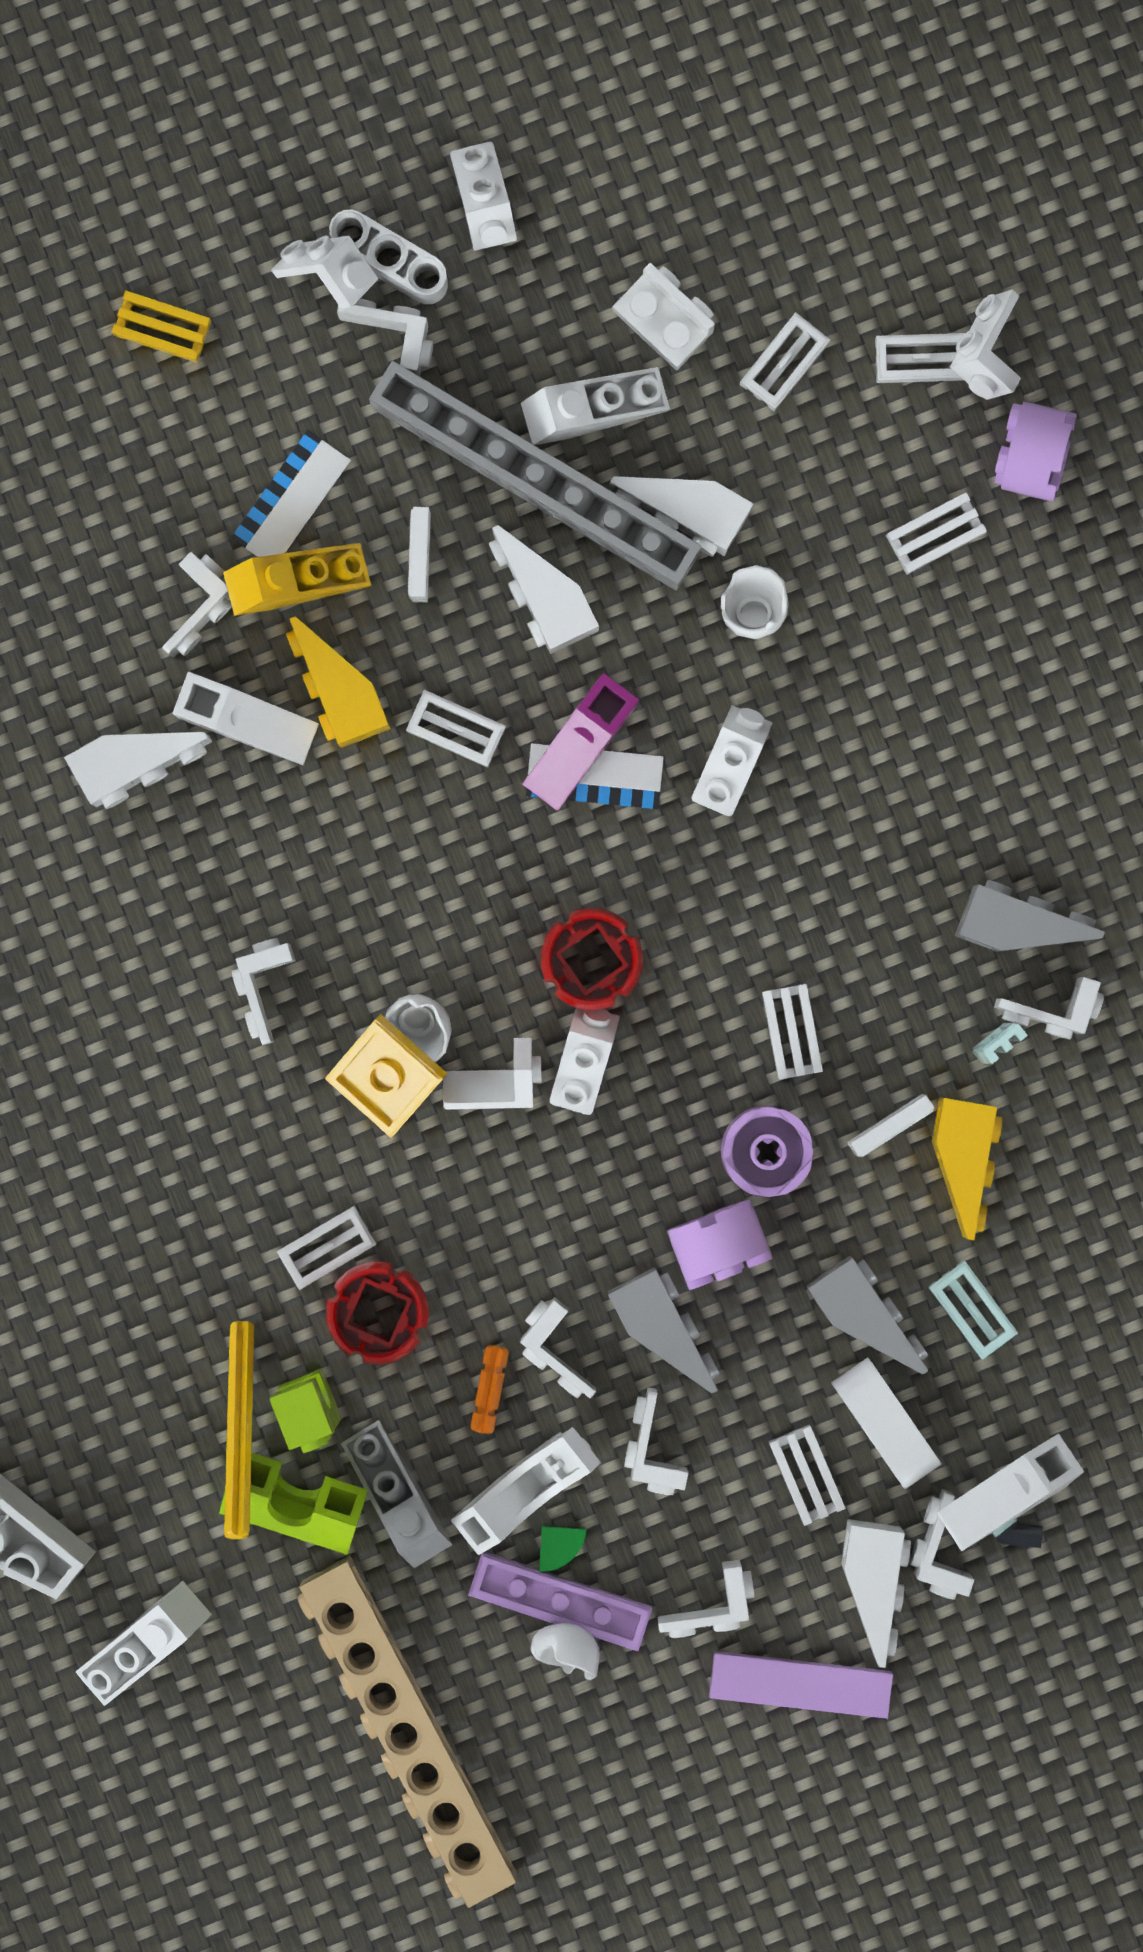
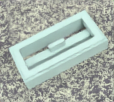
[972,1023,1028,1064]
[928,1260,1018,1360]

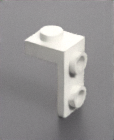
[450,142,517,251]
[271,236,378,308]
[950,289,1021,400]
[337,299,433,377]
[162,552,232,658]
[692,705,772,816]
[231,938,296,1045]
[994,977,1104,1040]
[550,1008,620,1115]
[443,1038,542,1109]
[520,1297,596,1399]
[624,1387,688,1495]
[909,1489,974,1600]
[658,1560,755,1638]

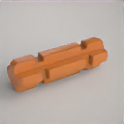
[471,1345,509,1434]

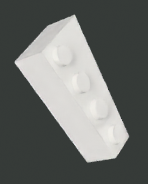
[0,1474,96,1599]

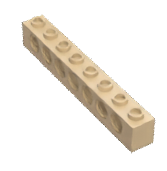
[297,1555,517,1908]

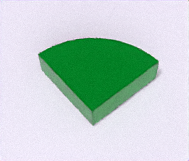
[539,1525,587,1572]

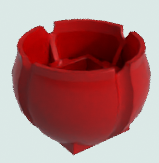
[541,908,643,1010]
[326,1261,429,1365]

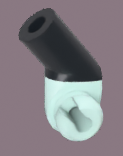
[992,1518,1043,1548]

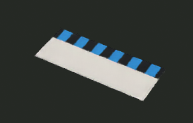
[231,430,351,557]
[526,743,664,809]

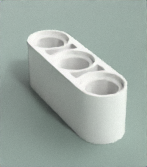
[329,209,448,304]
[831,1357,941,1489]

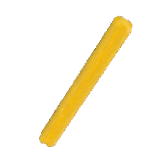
[224,1321,254,1540]

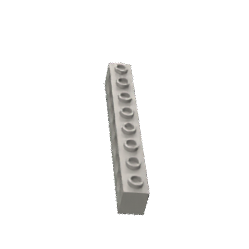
[369,361,702,591]

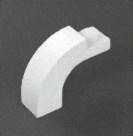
[451,1427,601,1555]

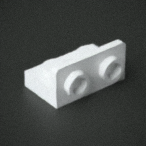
[612,263,715,371]

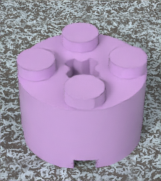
[995,401,1077,502]
[720,1106,813,1197]
[668,1199,773,1290]

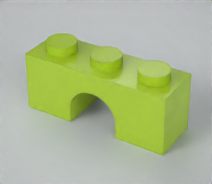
[269,1368,342,1453]
[219,1452,368,1555]

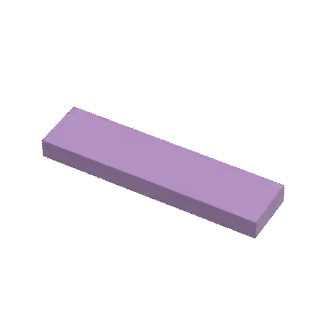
[468,1551,652,1651]
[709,1651,893,1719]

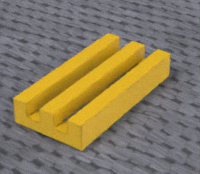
[111,290,211,363]

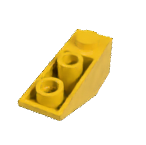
[223,543,371,616]
[286,616,391,748]
[932,1097,1002,1240]

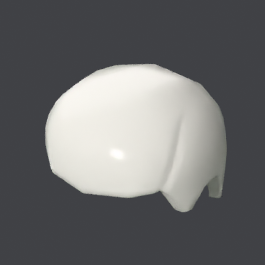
[721,565,789,639]
[385,994,452,1063]
[530,1623,600,1680]

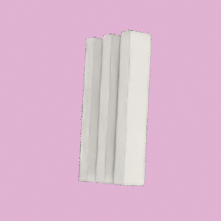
[740,312,830,412]
[875,333,965,383]
[886,492,987,575]
[408,507,431,603]
[406,690,506,768]
[762,984,823,1080]
[847,1094,934,1157]
[277,1205,377,1290]
[769,1424,846,1526]

